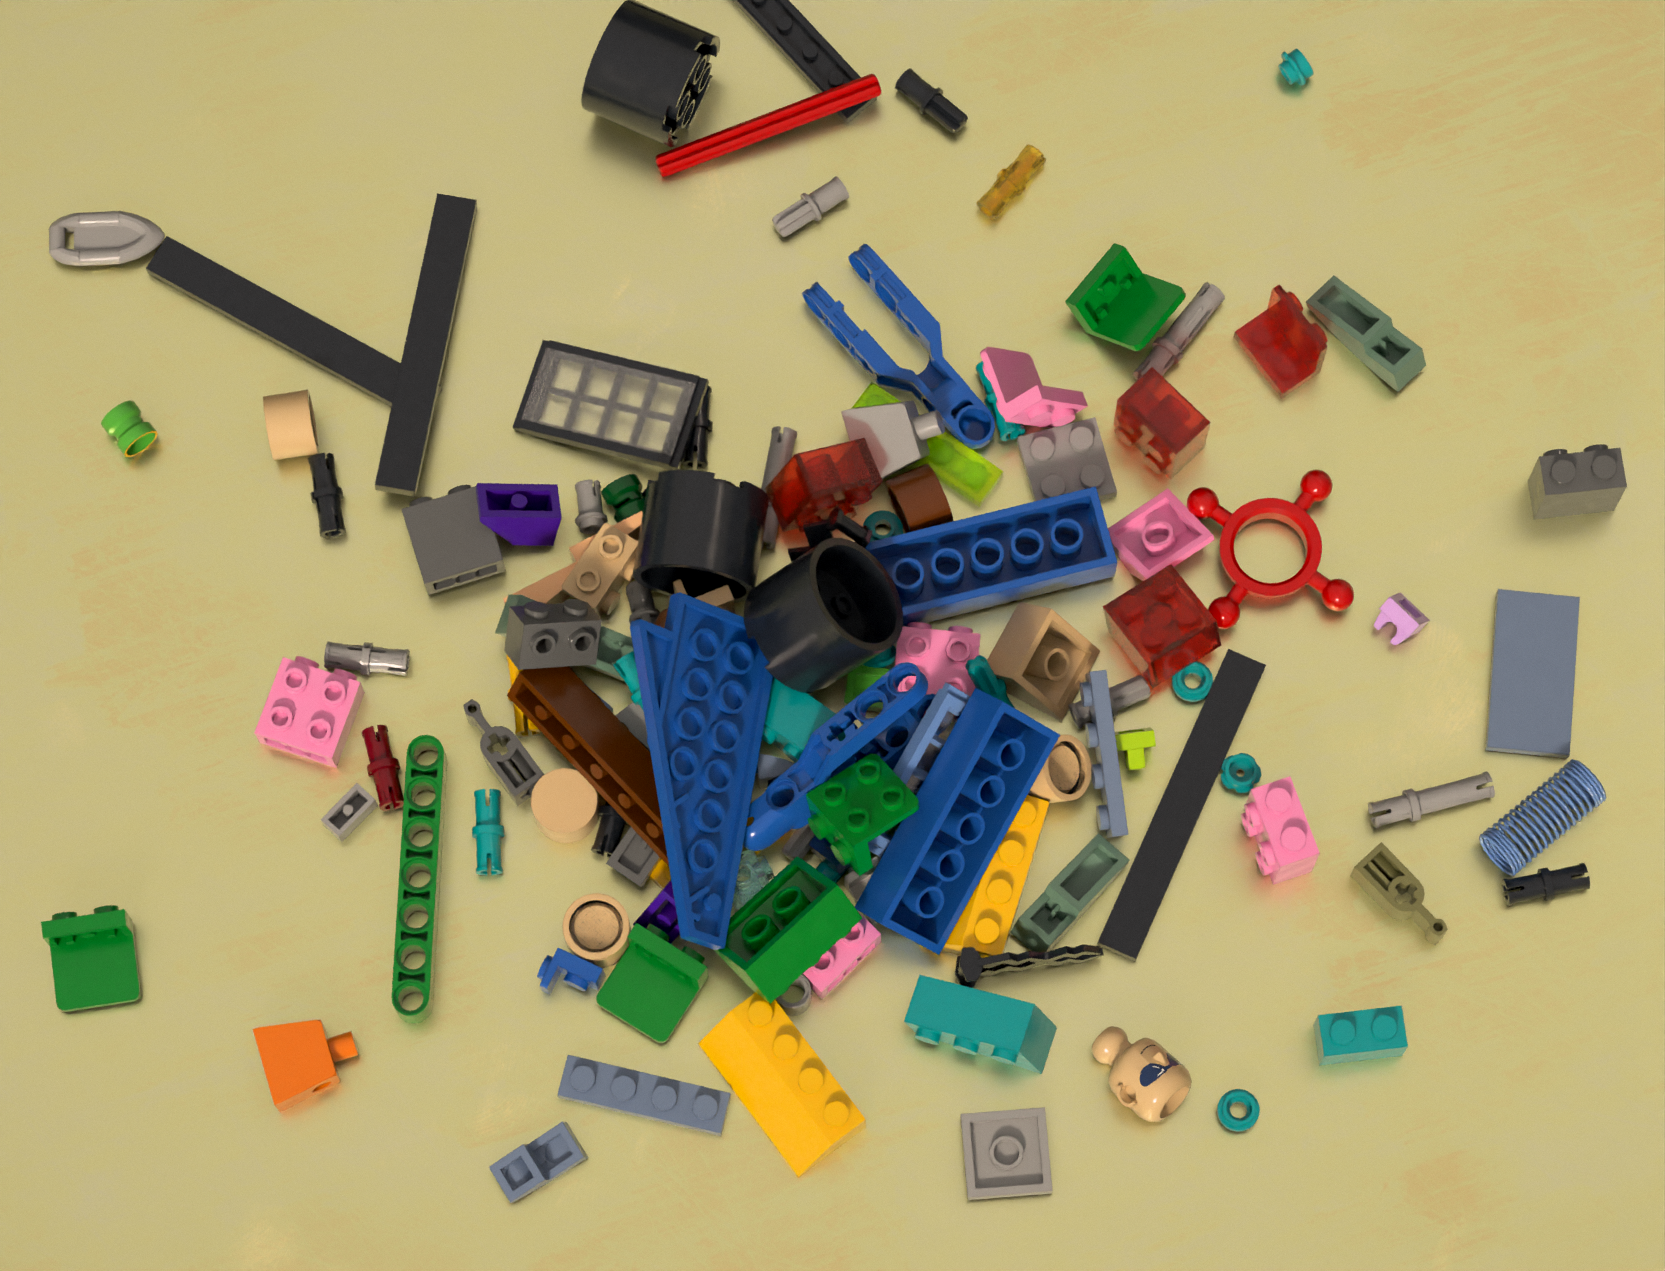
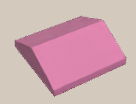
[1108,488,1215,584]

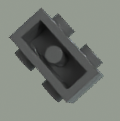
[504,599,602,670]

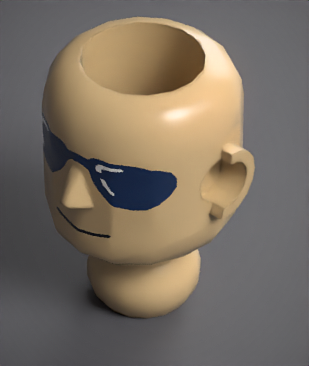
[1091,1026,1192,1122]

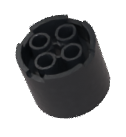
[581,0,720,147]
[633,470,769,603]
[744,538,903,693]

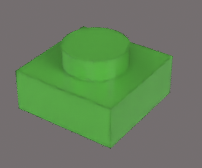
[844,665,890,712]

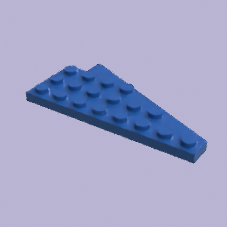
[630,592,773,950]

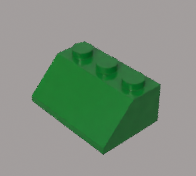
[714,856,862,1004]

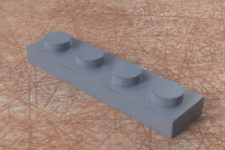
[1080,670,1128,838]
[558,1055,731,1136]

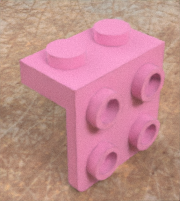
[980,347,1088,428]

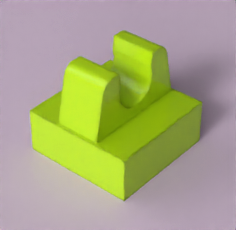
[1115,727,1156,770]

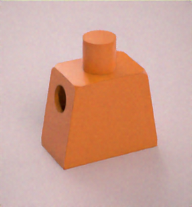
[253,1020,359,1112]

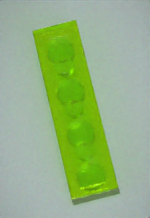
[851,381,1003,507]

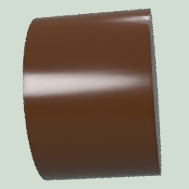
[885,463,953,533]

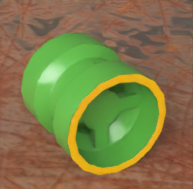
[101,400,158,457]

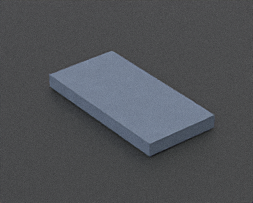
[1485,589,1580,758]

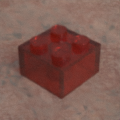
[1113,367,1211,480]
[765,438,883,532]
[1103,564,1221,688]

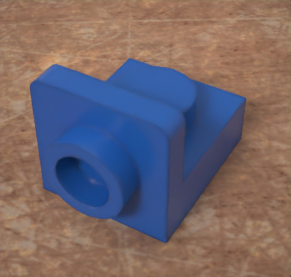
[537,948,606,995]

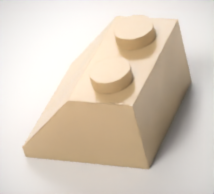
[987,602,1100,720]

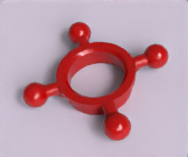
[1187,469,1354,629]

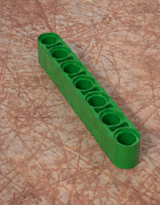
[392,735,448,1024]

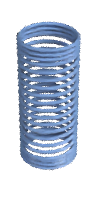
[1479,759,1606,876]

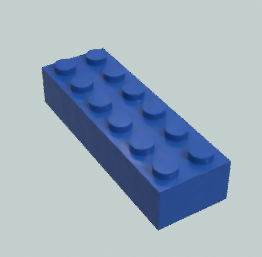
[865,486,1117,627]
[855,688,1060,955]

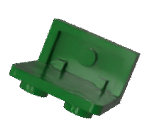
[1065,243,1186,351]
[806,754,920,876]
[41,905,141,1012]
[596,923,709,1043]

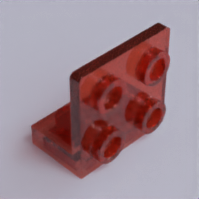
[1234,285,1328,399]

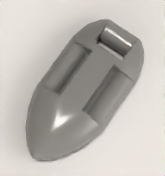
[48,211,165,266]

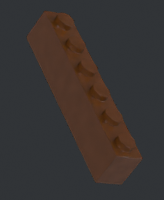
[507,666,669,866]

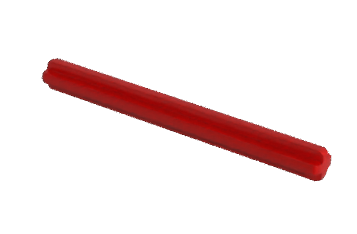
[655,74,881,177]

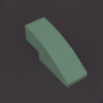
[1306,275,1426,392]
[1010,833,1130,952]

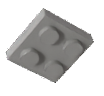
[1017,417,1117,501]
[960,1107,1053,1200]

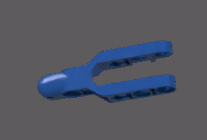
[802,244,995,449]
[743,662,953,851]

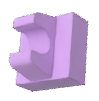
[1374,592,1430,645]

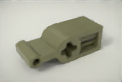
[1350,842,1448,945]

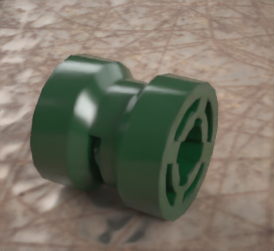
[601,474,645,523]

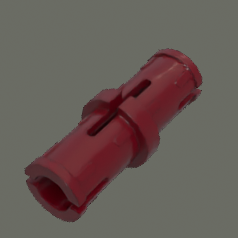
[361,725,404,811]

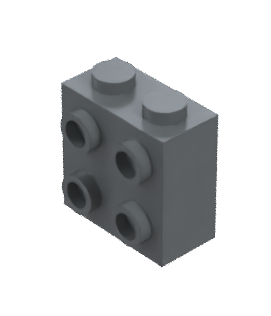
[1528,444,1627,520]
[401,485,506,595]

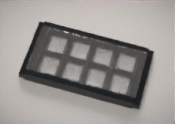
[513,340,709,470]

